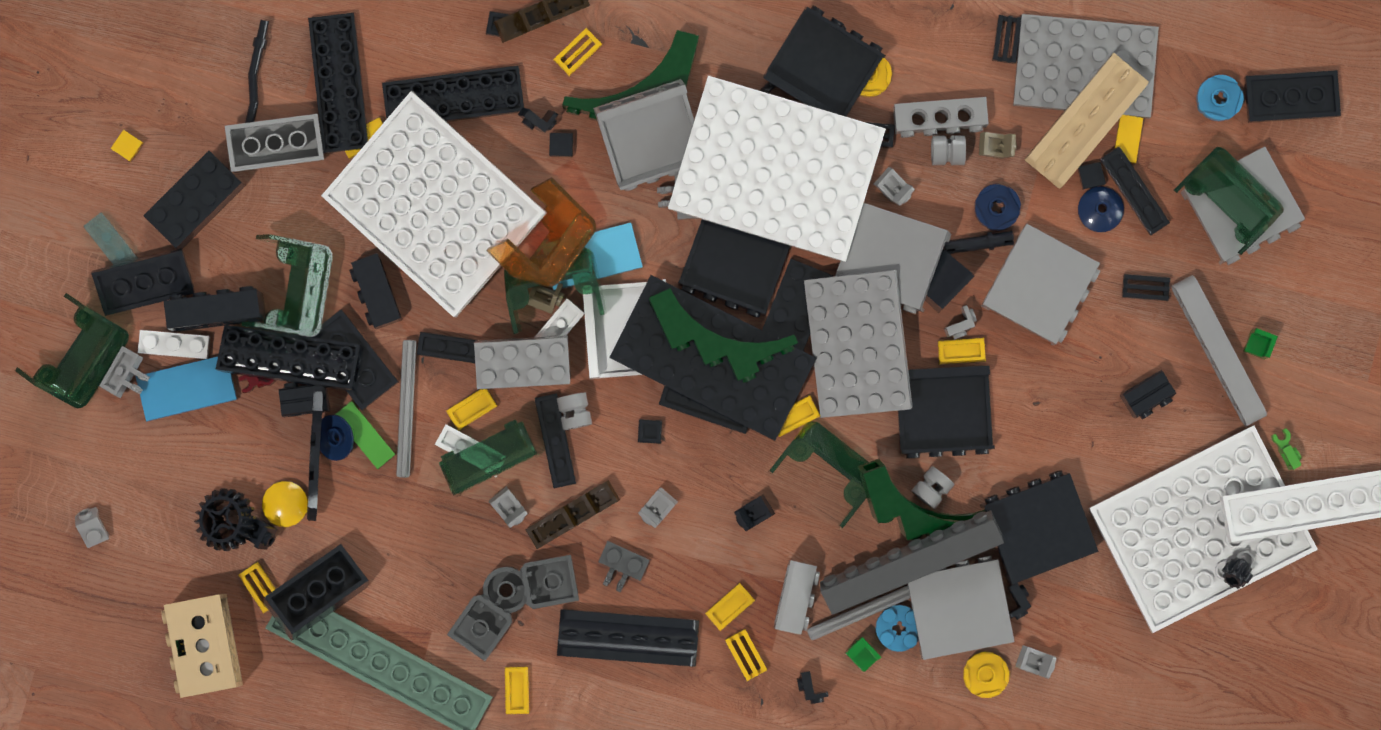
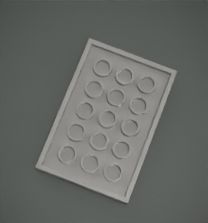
[1013,14,1159,119]
[804,270,913,418]

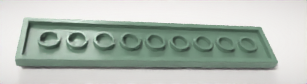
[265,611,493,730]

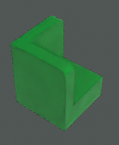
[1243,328,1278,360]
[844,637,882,672]

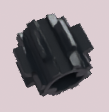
[1222,557,1253,589]

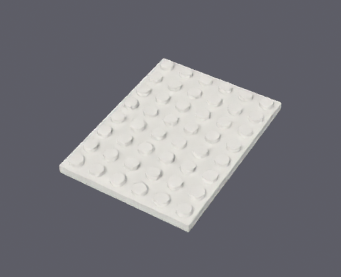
[668,76,886,262]
[321,91,547,318]
[1088,425,1318,633]

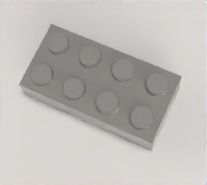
[225,114,324,172]
[474,335,571,389]

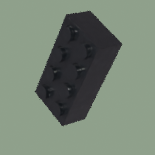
[143,151,245,249]
[164,286,266,332]
[264,544,369,641]

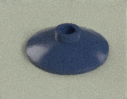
[1078,187,1124,232]
[320,415,354,461]

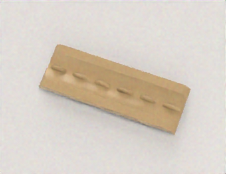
[1024,52,1149,189]

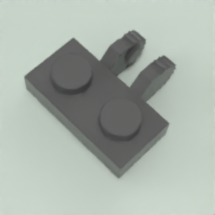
[598,541,650,593]

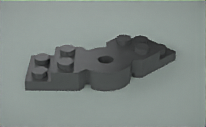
[447,555,579,661]

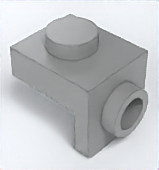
[874,167,915,206]
[944,305,977,340]
[489,486,528,528]
[638,487,678,528]
[75,507,109,548]
[1015,645,1057,679]

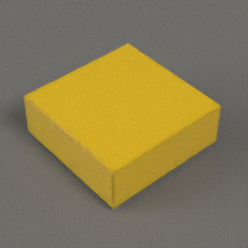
[110,130,144,162]

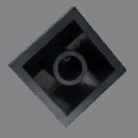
[925,249,974,313]

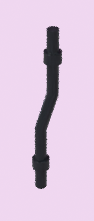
[245,20,269,123]

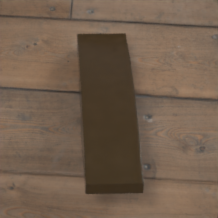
[494,0,590,43]
[525,480,620,549]

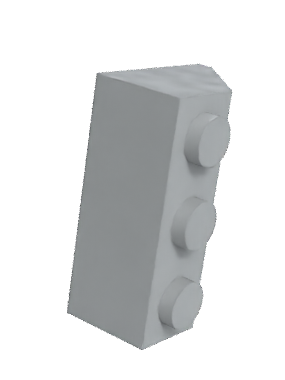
[773,560,820,635]

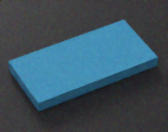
[136,357,237,422]

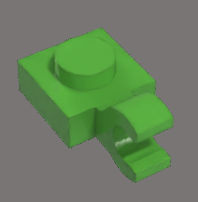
[1271,428,1302,470]

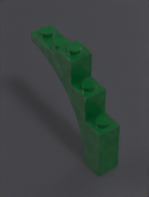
[562,30,699,121]
[648,288,798,383]
[857,459,984,540]

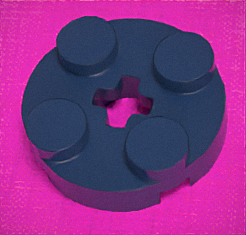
[974,184,1021,231]

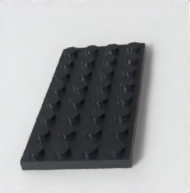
[609,275,816,441]

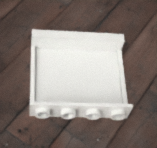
[582,279,666,379]

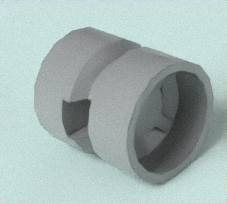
[931,135,966,166]
[557,392,592,430]
[911,466,955,510]

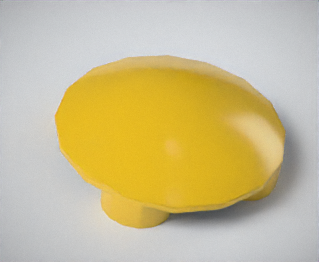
[262,481,308,527]

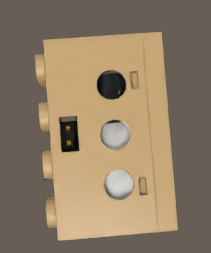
[161,594,243,698]

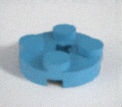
[1196,75,1244,122]
[875,605,919,652]

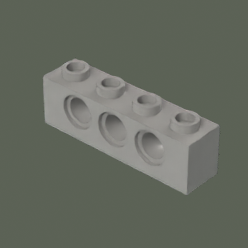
[893,97,989,138]

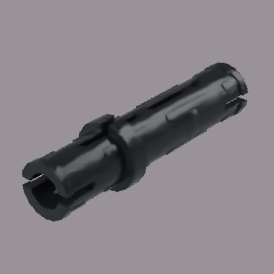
[944,231,1014,254]

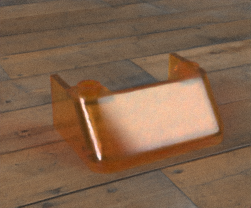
[486,177,596,287]

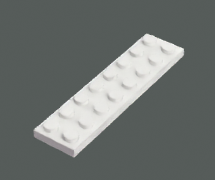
[1220,470,1381,543]

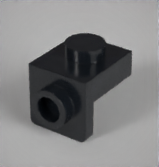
[518,108,558,133]
[734,494,775,532]
[245,517,278,550]
[1007,583,1031,620]
[797,671,829,704]

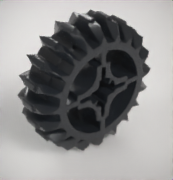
[194,488,256,551]

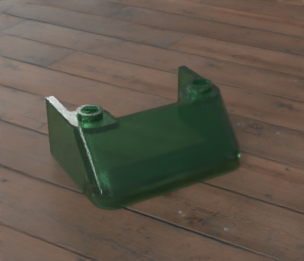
[1174,147,1284,255]
[241,234,333,337]
[504,247,607,334]
[15,293,129,409]
[439,419,540,497]
[768,421,868,529]

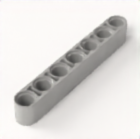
[1171,275,1267,426]

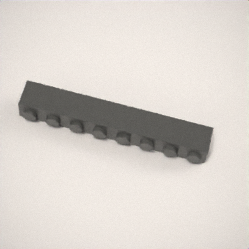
[820,510,1004,615]

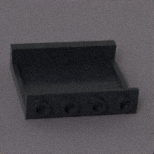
[763,5,886,117]
[678,219,790,318]
[898,365,995,459]
[980,470,1099,585]

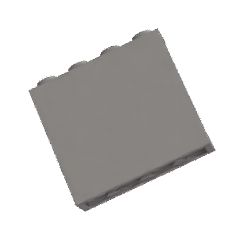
[593,79,694,191]
[1181,147,1305,265]
[835,203,952,314]
[981,224,1100,346]
[907,556,1015,660]

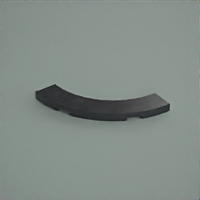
[307,391,323,521]

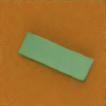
[335,401,396,469]

